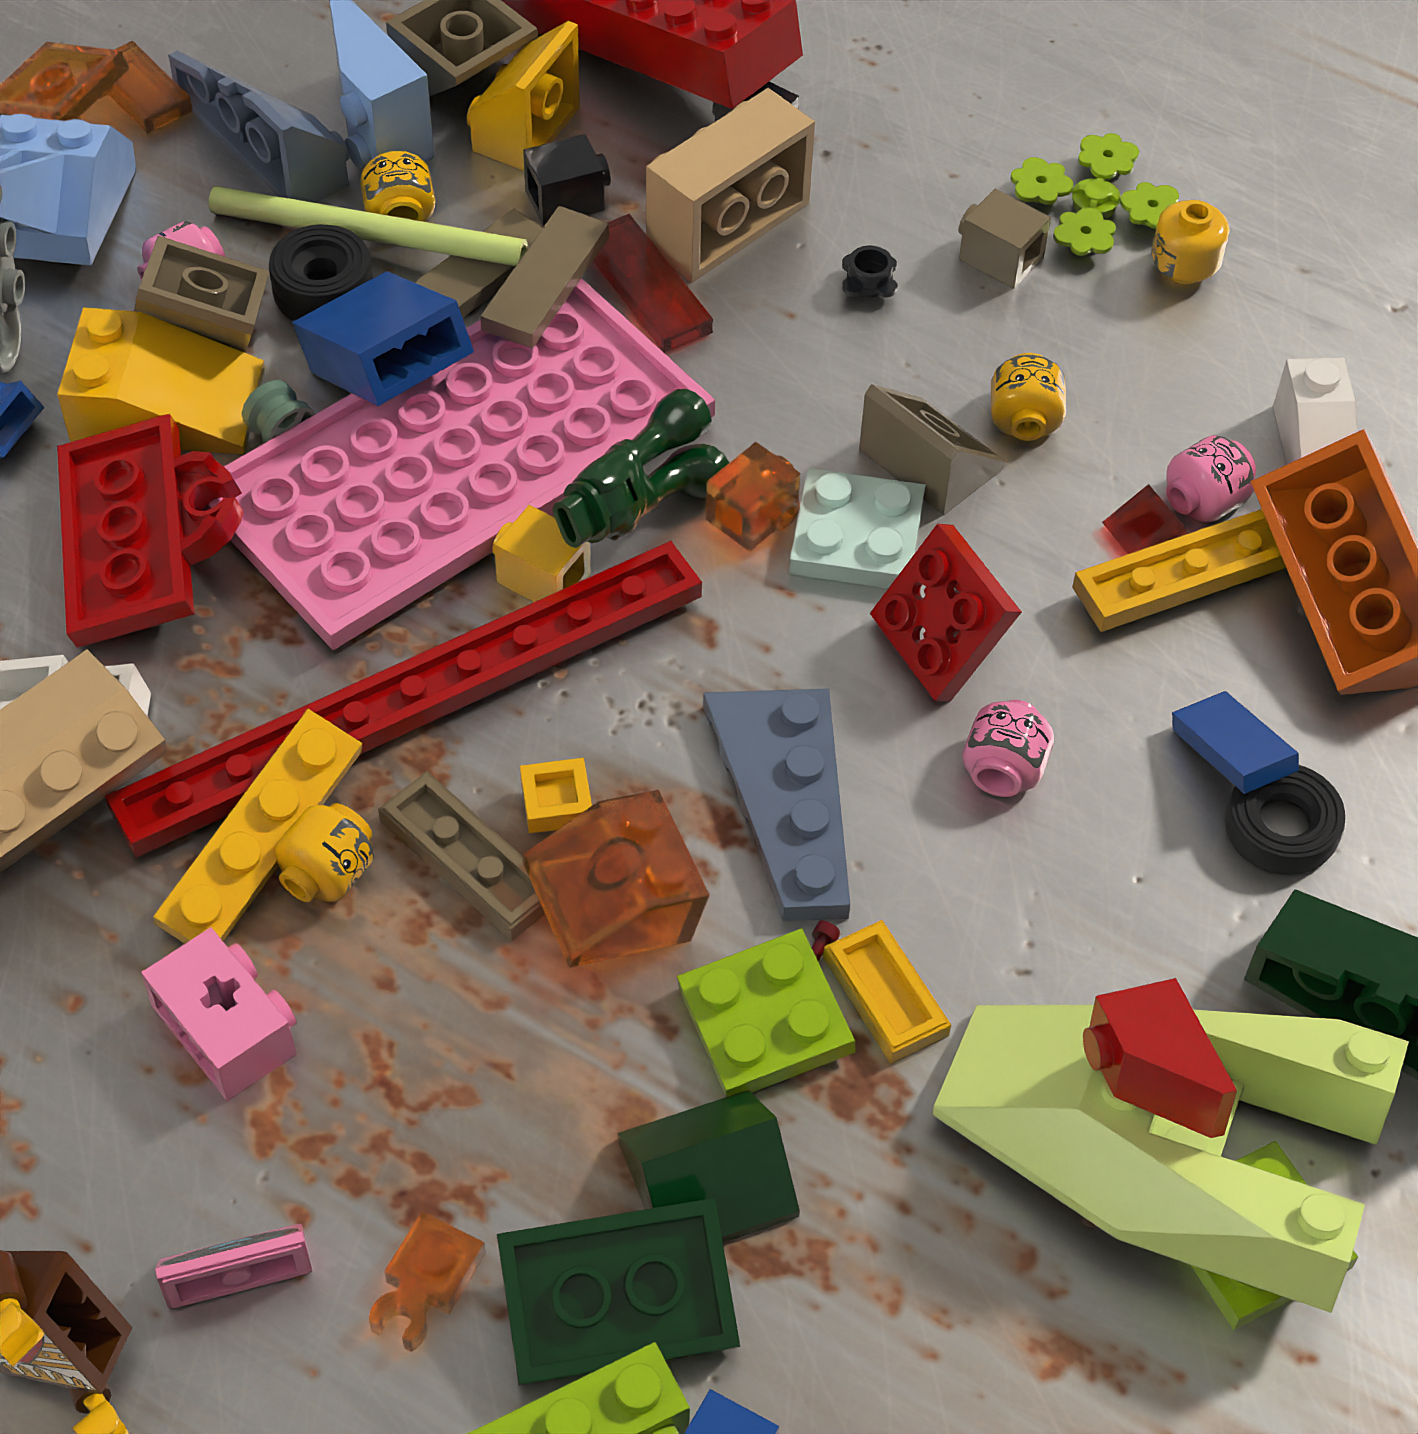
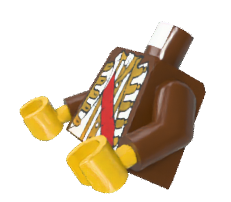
[0,1250,133,1434]

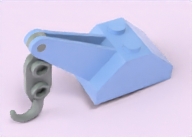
[0,114,136,374]

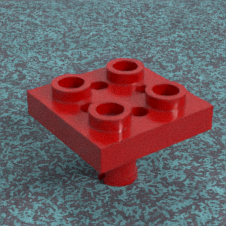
[869,523,1022,701]

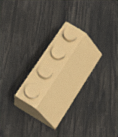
[0,649,166,873]

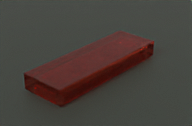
[593,214,713,353]

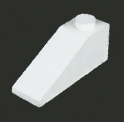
[1273,357,1358,465]

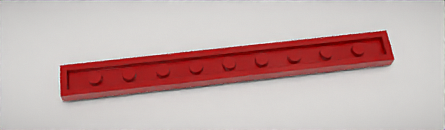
[105,541,702,858]

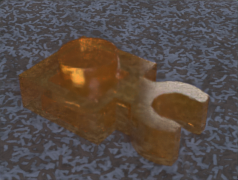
[369,1211,486,1352]

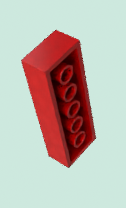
[501,0,803,109]

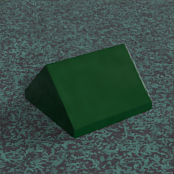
[617,1090,800,1243]

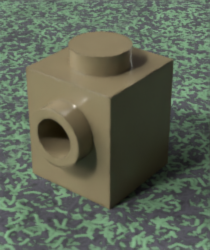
[958,188,1051,288]

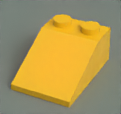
[57,307,265,455]

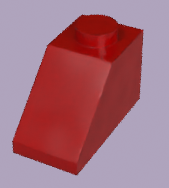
[1083,978,1237,1138]

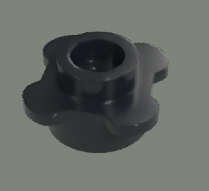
[842,245,898,298]

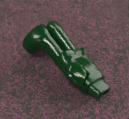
[553,389,733,548]

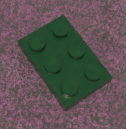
[497,1198,740,1386]

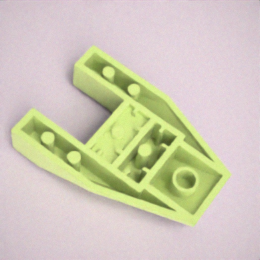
[932,1005,1409,1313]

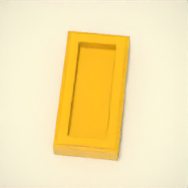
[823,920,951,1064]

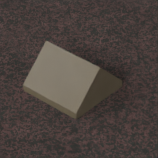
[134,235,270,353]
[859,384,1007,515]

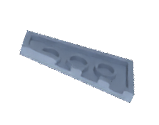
[703,688,850,921]

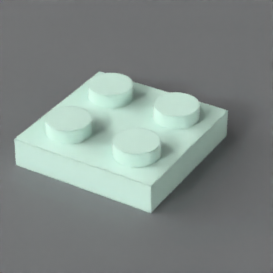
[789,468,925,589]

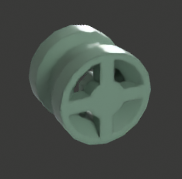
[241,380,316,443]

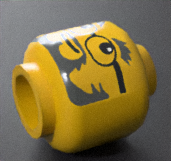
[360,151,436,222]
[1151,200,1230,284]
[991,353,1066,441]
[275,803,374,902]

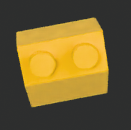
[467,21,580,171]

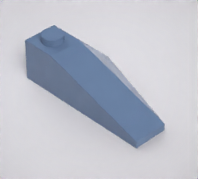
[168,51,349,203]

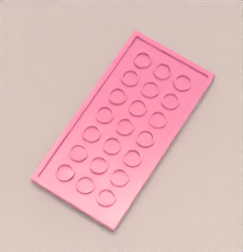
[203,278,715,650]

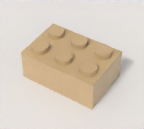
[646,88,815,283]

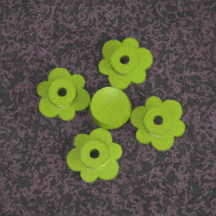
[1010,133,1179,256]

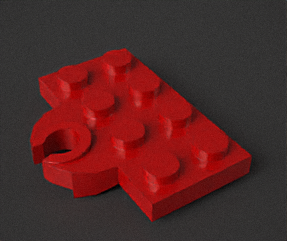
[57,413,244,648]

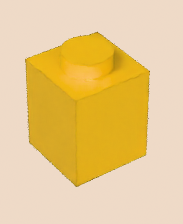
[492,505,591,602]

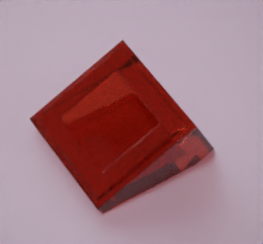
[1102,484,1189,554]

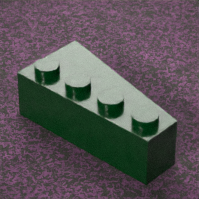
[1244,889,1418,1080]

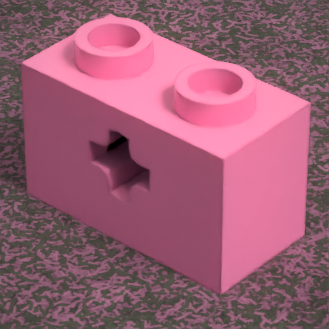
[141,927,297,1101]

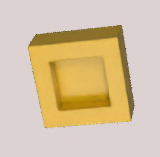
[520,757,593,834]

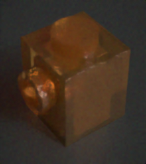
[706,442,801,552]

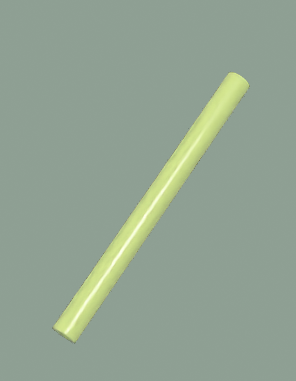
[208,186,528,266]

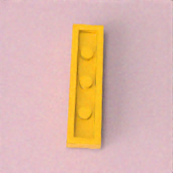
[1072,509,1286,632]
[153,709,363,944]

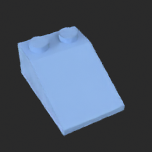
[329,0,434,168]

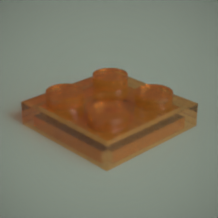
[0,42,130,121]

